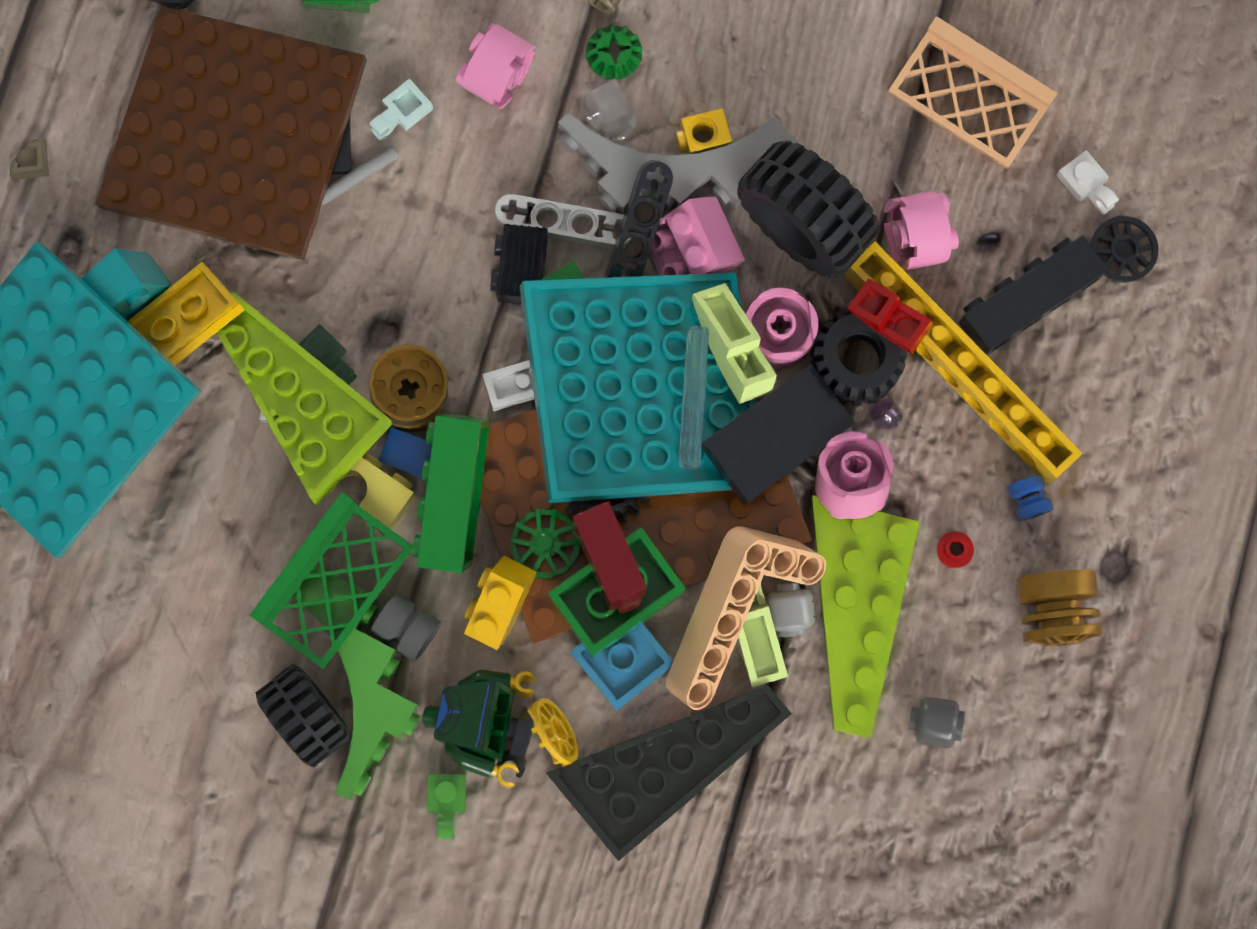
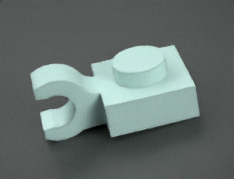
[369,78,433,141]

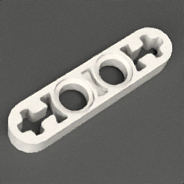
[495,194,634,249]

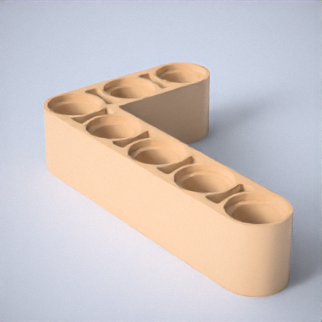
[666,526,826,710]

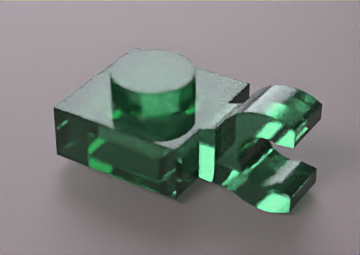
[299,324,357,385]

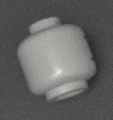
[765,581,816,637]

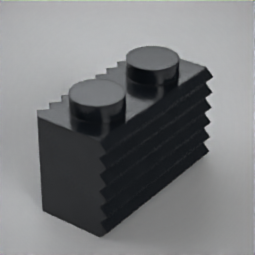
[490,224,548,304]

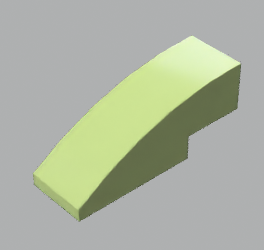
[692,283,777,404]
[737,583,788,688]

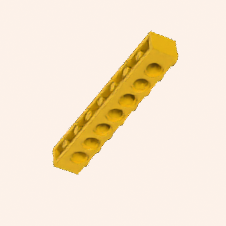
[844,241,1083,486]

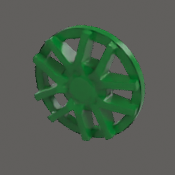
[510,509,580,579]

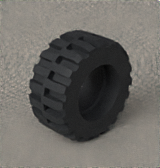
[737,140,879,278]

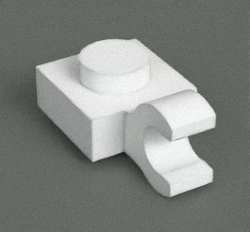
[1056,150,1119,215]

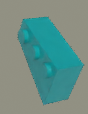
[81,248,172,321]

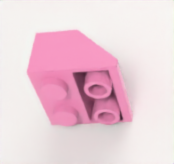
[650,196,745,276]

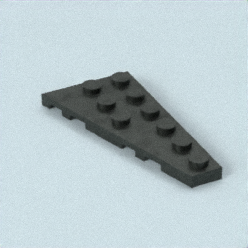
[546,685,792,861]

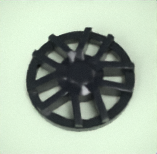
[1090,216,1159,283]

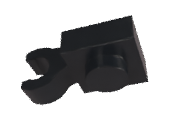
[497,707,535,778]

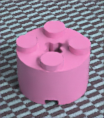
[455,23,536,109]
[884,191,959,271]
[746,288,818,369]
[815,432,894,519]

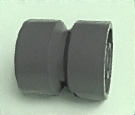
[370,593,442,662]

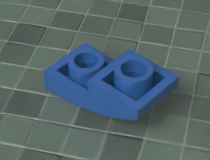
[378,426,432,478]

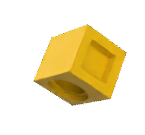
[675,108,732,154]

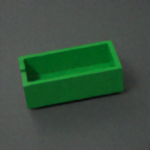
[412,413,491,573]

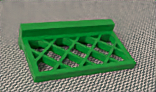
[249,492,413,669]

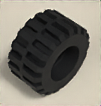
[811,310,907,406]
[255,664,351,768]

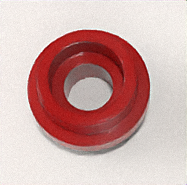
[936,531,974,569]

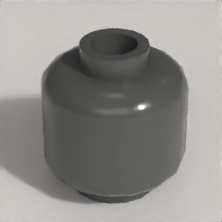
[909,697,965,748]

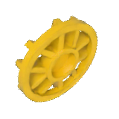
[528,698,579,767]

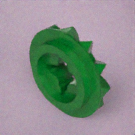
[586,23,642,80]

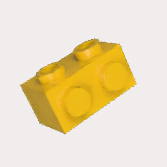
[464,556,537,650]

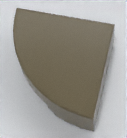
[10,138,49,180]

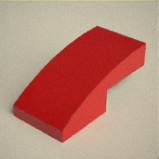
[848,278,933,354]

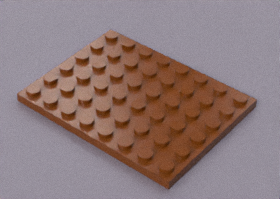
[481,398,812,645]

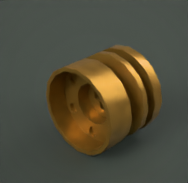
[369,344,448,433]
[1016,569,1104,647]

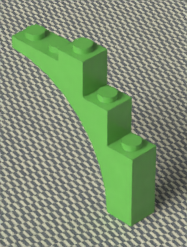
[291,553,421,800]

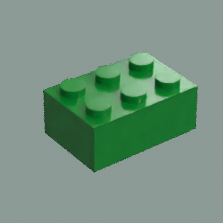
[548,527,686,659]

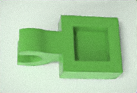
[427,774,466,840]

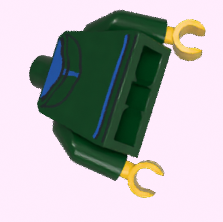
[422,670,535,788]

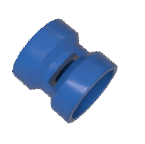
[1006,475,1054,522]

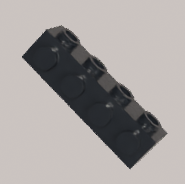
[959,235,1108,356]

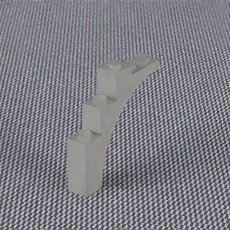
[558,112,799,215]

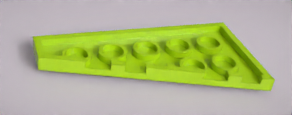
[217,292,393,506]
[811,495,920,739]

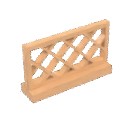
[888,16,1058,169]

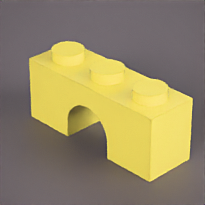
[330,453,416,531]

